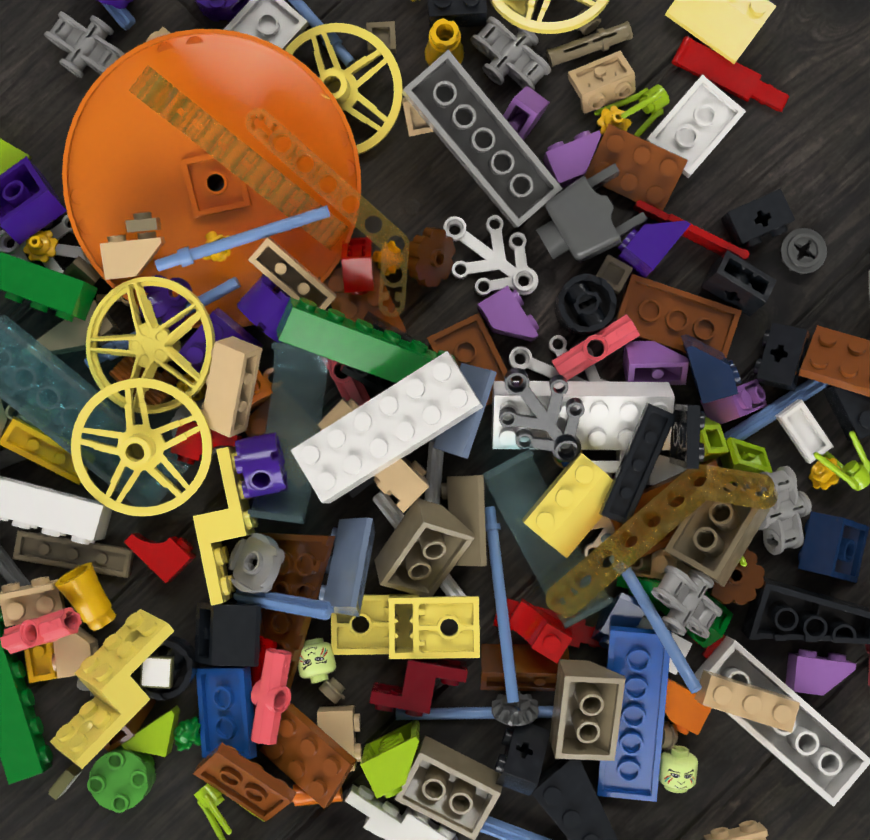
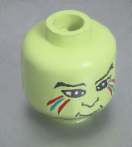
[297,638,336,684]
[659,745,698,793]

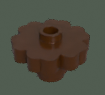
[403,227,456,287]
[709,549,765,605]

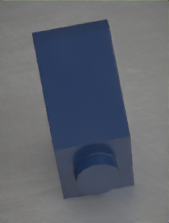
[591,592,644,650]

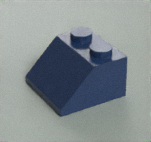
[681,334,741,404]
[798,511,869,583]

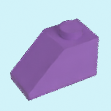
[503,86,550,141]
[622,341,689,385]

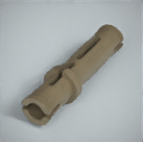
[546,21,633,68]

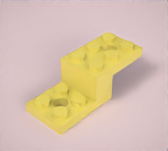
[193,447,258,605]
[331,594,480,659]
[50,609,174,769]

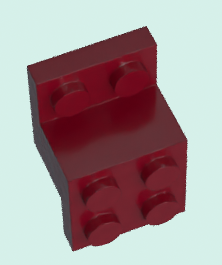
[370,658,468,717]

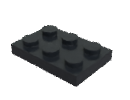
[669,404,705,469]

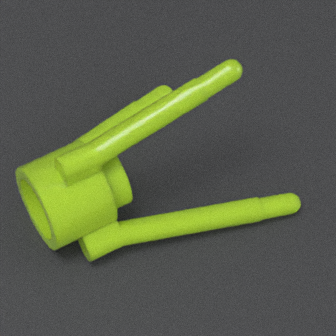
[594,84,670,137]
[813,431,870,491]
[194,783,265,840]

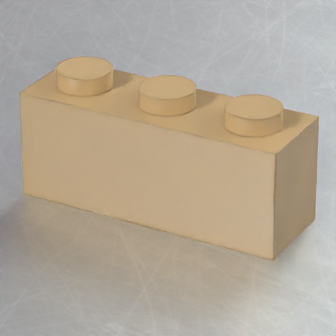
[248,236,336,310]
[201,336,262,437]
[695,670,800,733]

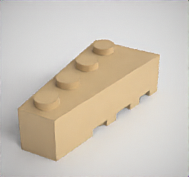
[317,397,429,513]

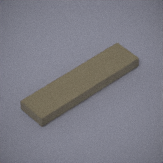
[13,530,134,578]

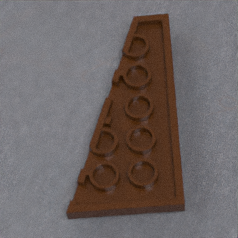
[260,533,336,690]

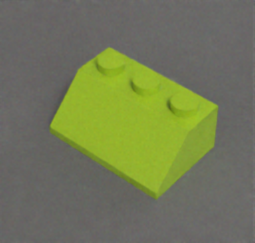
[360,720,420,799]

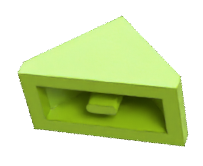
[720,437,773,483]
[121,705,180,757]

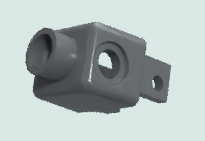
[536,163,648,263]

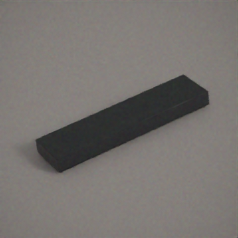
[599,403,676,526]

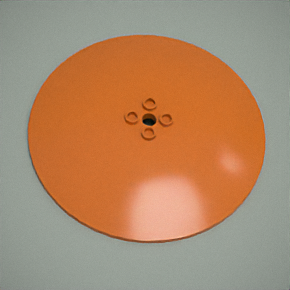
[62,29,361,328]

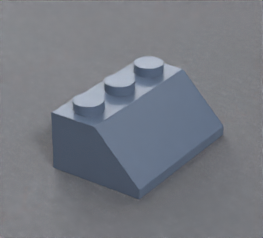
[430,363,497,459]
[319,517,375,617]

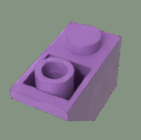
[543,130,601,188]
[477,286,539,341]
[700,379,768,424]
[785,649,856,696]

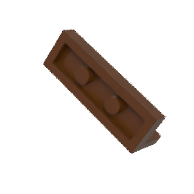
[480,644,570,691]

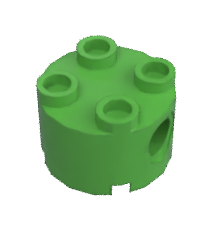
[87,745,156,813]

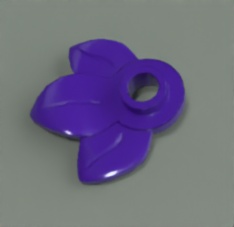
[139,275,192,332]

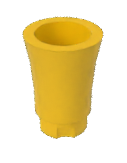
[425,18,464,66]
[55,562,116,631]

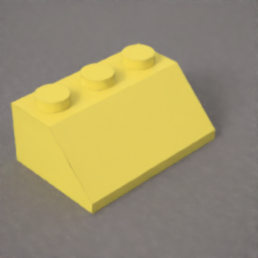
[665,0,776,64]
[522,453,613,558]

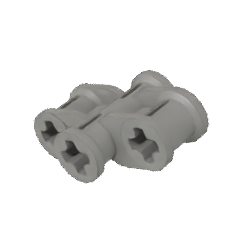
[44,11,124,78]
[470,16,551,90]
[756,466,812,555]
[651,565,723,638]

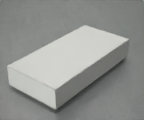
[775,399,834,464]

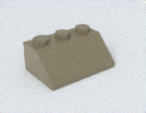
[664,473,770,587]
[441,475,487,566]
[374,498,475,597]
[550,659,626,761]
[395,735,502,840]

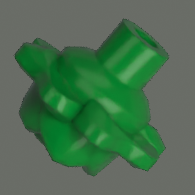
[173,717,201,752]

